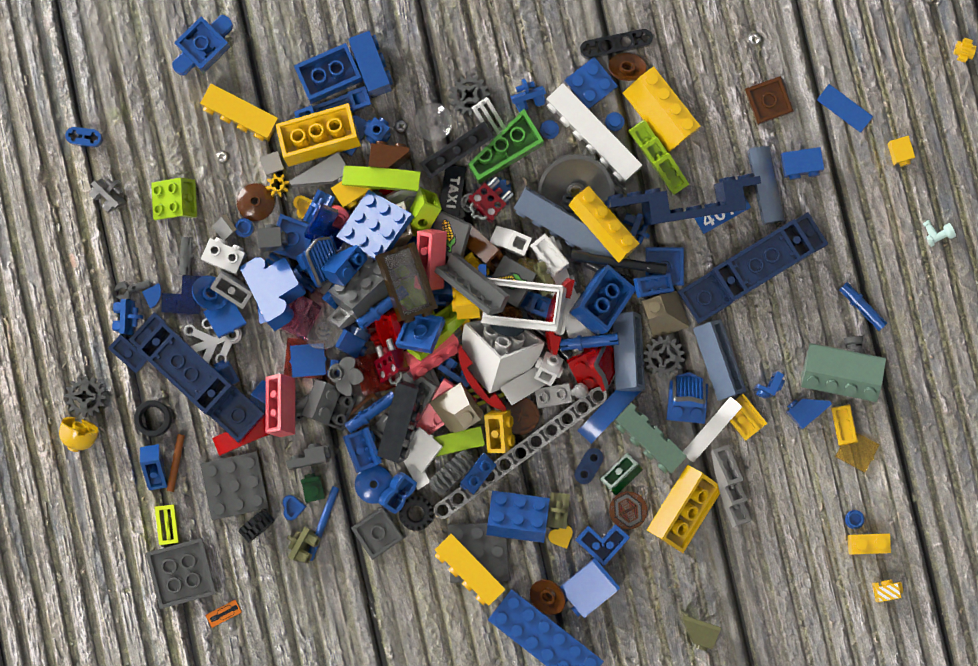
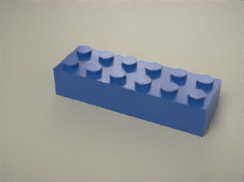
[488,589,604,666]

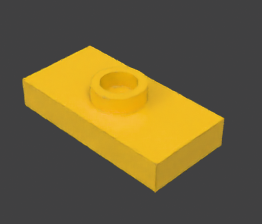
[831,404,858,446]

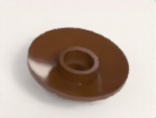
[608,53,647,81]
[237,183,275,221]
[530,579,566,615]

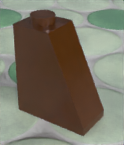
[466,223,504,274]

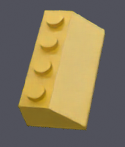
[622,66,701,152]
[275,103,361,167]
[647,465,720,553]

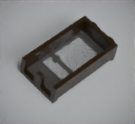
[375,242,438,324]

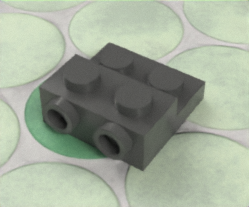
[286,443,331,470]

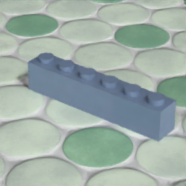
[514,186,613,267]

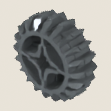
[429,450,476,495]

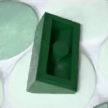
[600,453,643,496]

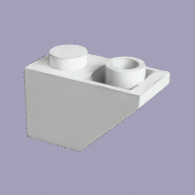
[490,226,532,258]

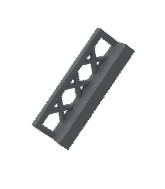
[434,253,510,315]

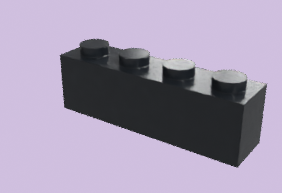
[420,120,496,179]
[377,381,425,463]

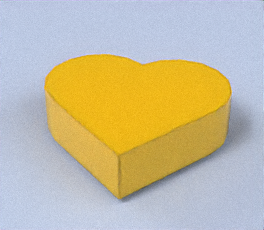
[293,195,312,220]
[548,525,573,549]

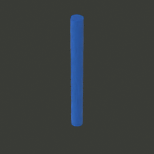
[308,486,339,561]

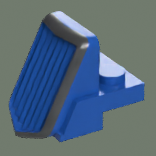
[294,235,337,287]
[666,372,708,424]

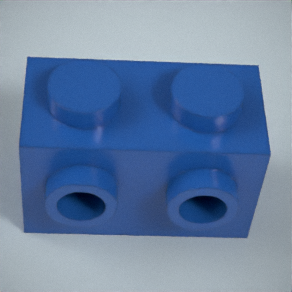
[781,147,824,180]

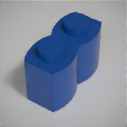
[378,472,417,514]

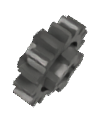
[449,74,490,117]
[643,336,685,378]
[64,376,107,418]

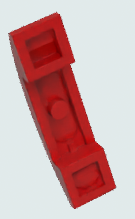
[545,278,575,355]
[457,345,507,411]
[212,416,270,456]

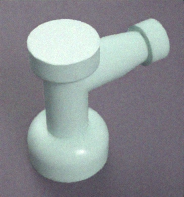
[923,220,956,247]

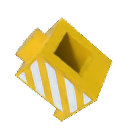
[872,579,903,602]

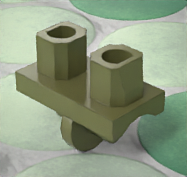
[547,492,570,529]
[287,527,321,563]

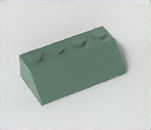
[801,343,886,402]

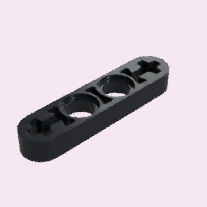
[580,29,653,59]

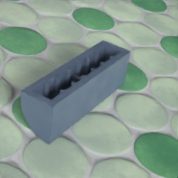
[747,146,785,226]
[613,311,645,391]
[693,319,746,401]

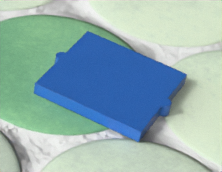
[203,300,247,339]
[289,343,327,378]

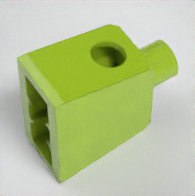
[409,187,441,237]

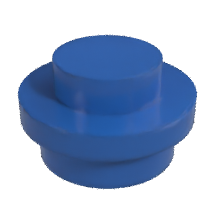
[605,112,624,131]
[540,120,559,139]
[235,218,254,238]
[845,510,865,529]

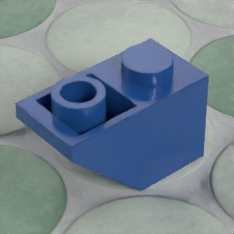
[321,245,368,286]

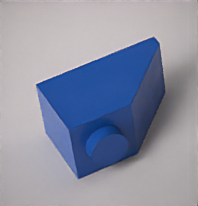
[335,329,368,359]
[786,399,832,430]
[140,444,167,491]

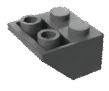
[302,379,357,431]

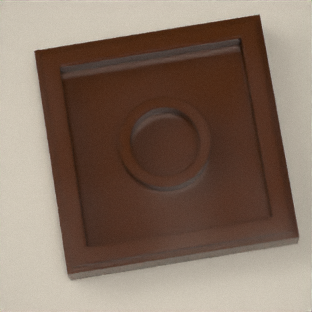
[744,76,794,125]

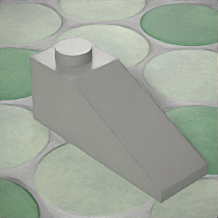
[289,152,346,188]

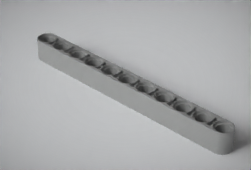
[434,387,607,519]

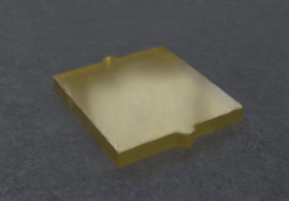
[835,432,880,473]

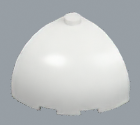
[462,321,544,393]

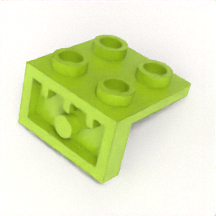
[151,177,197,220]

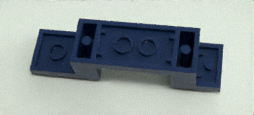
[603,173,761,226]
[678,212,828,324]
[129,312,266,443]

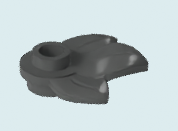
[328,357,364,396]

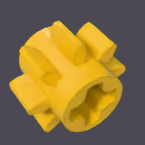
[953,38,977,63]
[266,174,290,197]

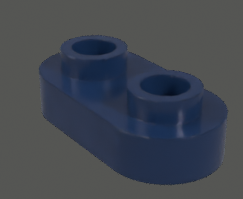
[342,323,371,342]
[574,448,603,484]

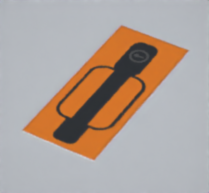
[205,600,242,628]

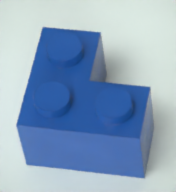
[575,524,630,566]

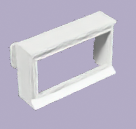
[480,277,567,335]

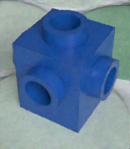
[363,117,391,144]

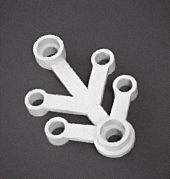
[184,318,242,363]

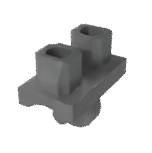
[89,178,126,213]

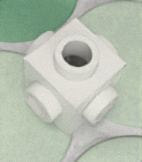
[534,351,564,386]

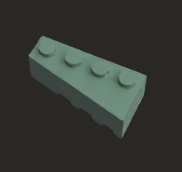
[614,402,687,474]

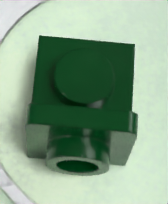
[300,473,325,503]

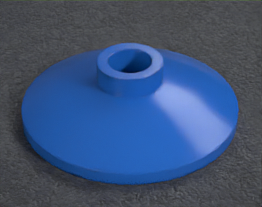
[192,276,228,311]
[355,466,392,504]

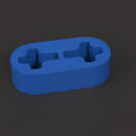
[65,127,103,148]

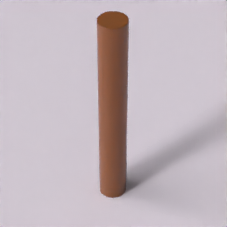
[166,434,185,492]

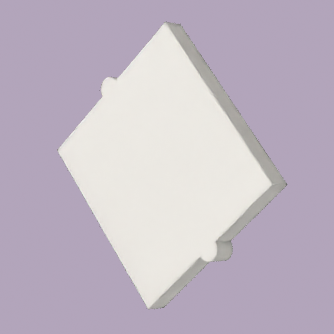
[406,427,443,473]

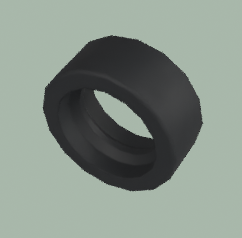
[134,400,172,437]

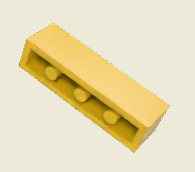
[200,84,280,141]
[568,186,640,263]
[435,533,506,606]

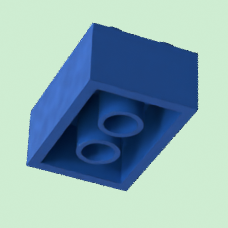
[348,31,393,99]
[294,43,363,104]
[569,264,635,335]
[486,490,550,543]

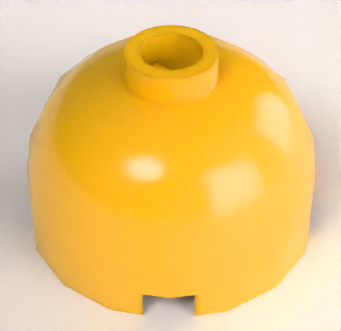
[59,417,99,452]

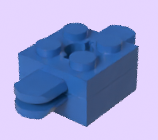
[172,15,233,76]

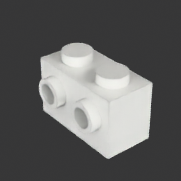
[201,237,247,276]

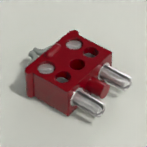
[468,177,513,223]
[374,338,410,386]

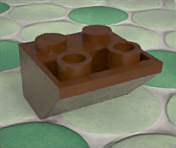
[368,141,411,169]

